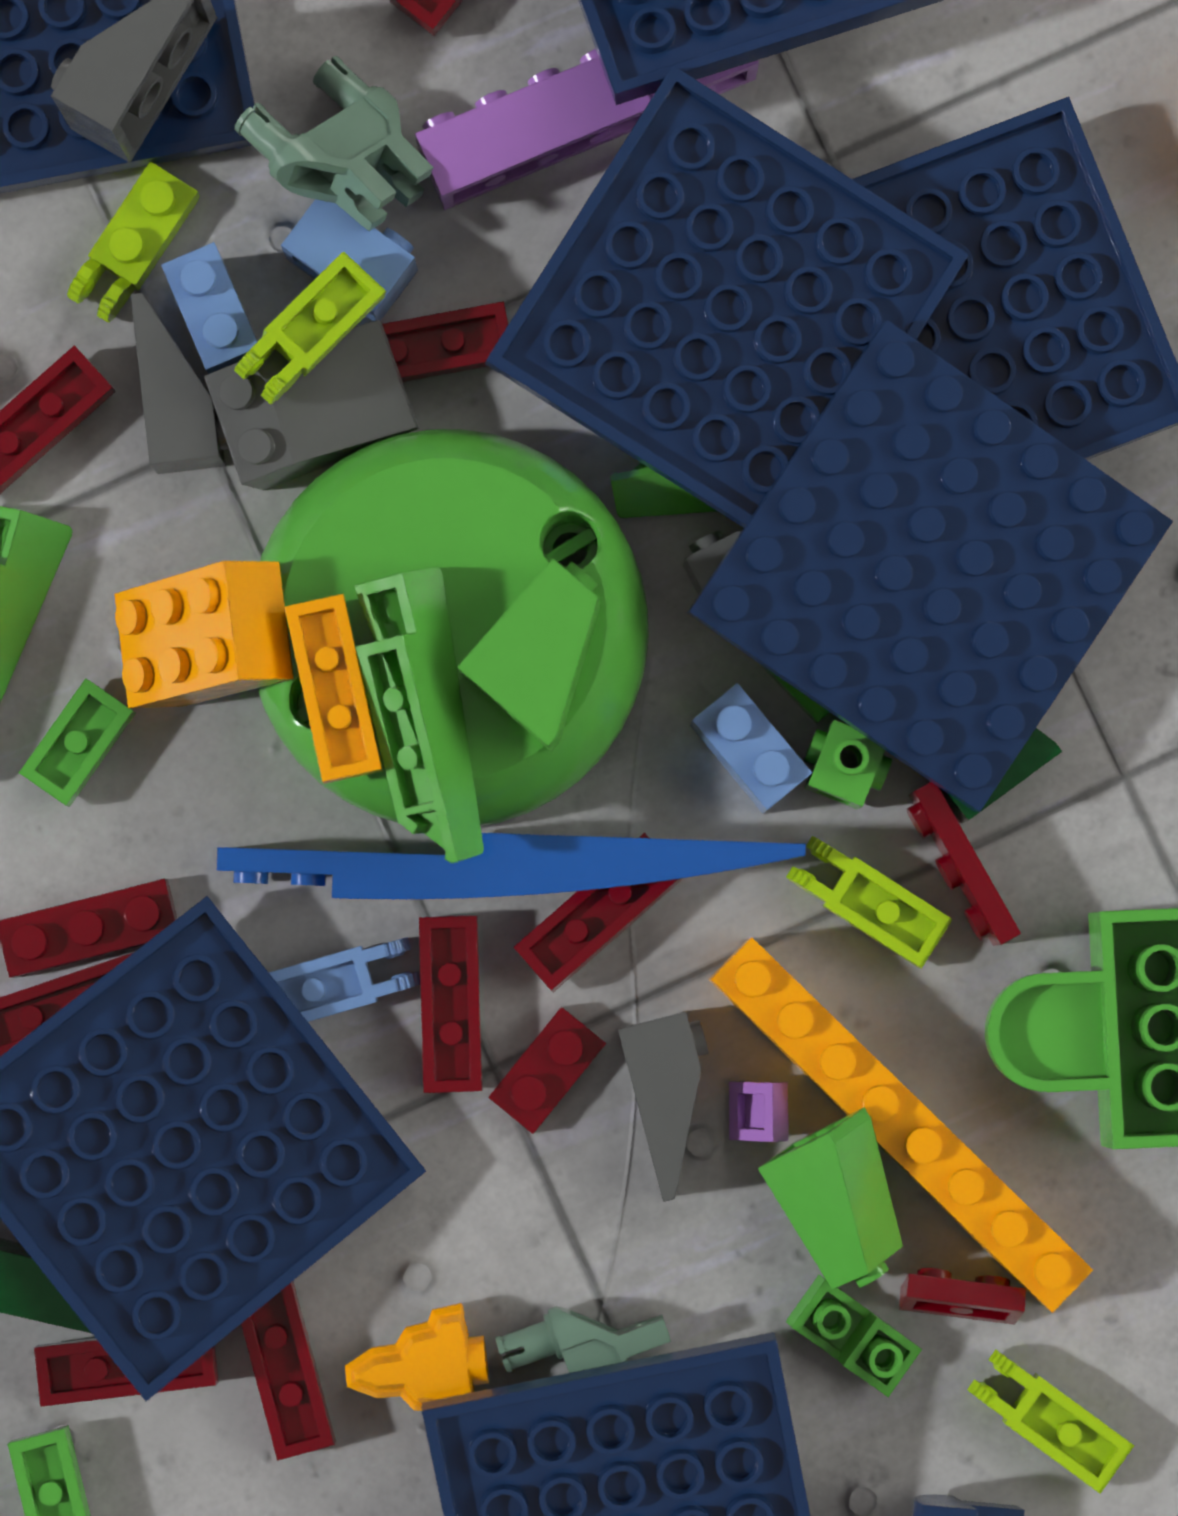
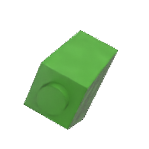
[457,558,601,752]
[758,1107,903,1289]

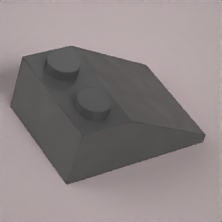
[51,0,217,163]
[204,320,419,490]

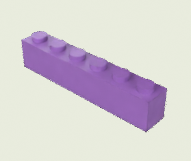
[415,49,759,211]

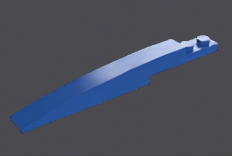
[216,833,806,899]

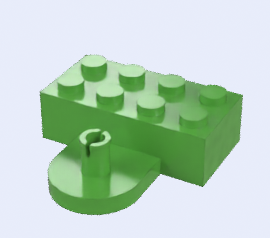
[985,908,1178,1149]

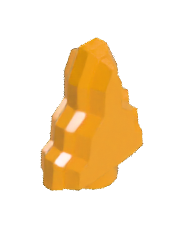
[345,1302,489,1411]

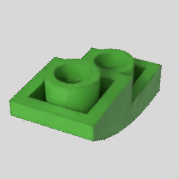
[785,1274,922,1397]

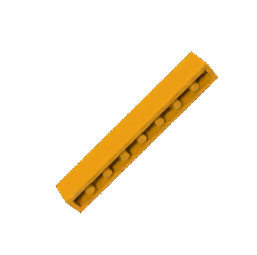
[708,937,1093,1313]

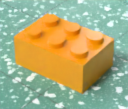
[114,561,294,708]

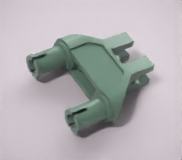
[234,56,434,231]
[495,1306,671,1373]

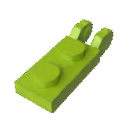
[67,162,200,323]
[234,251,386,405]
[786,836,953,969]
[967,1349,1134,1494]

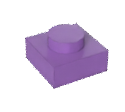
[729,1081,789,1142]

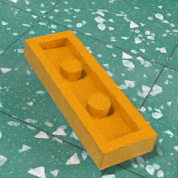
[285,594,383,784]

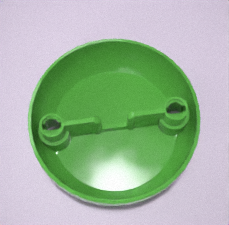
[257,429,649,826]

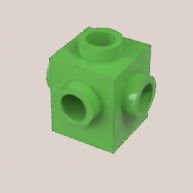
[804,720,893,810]

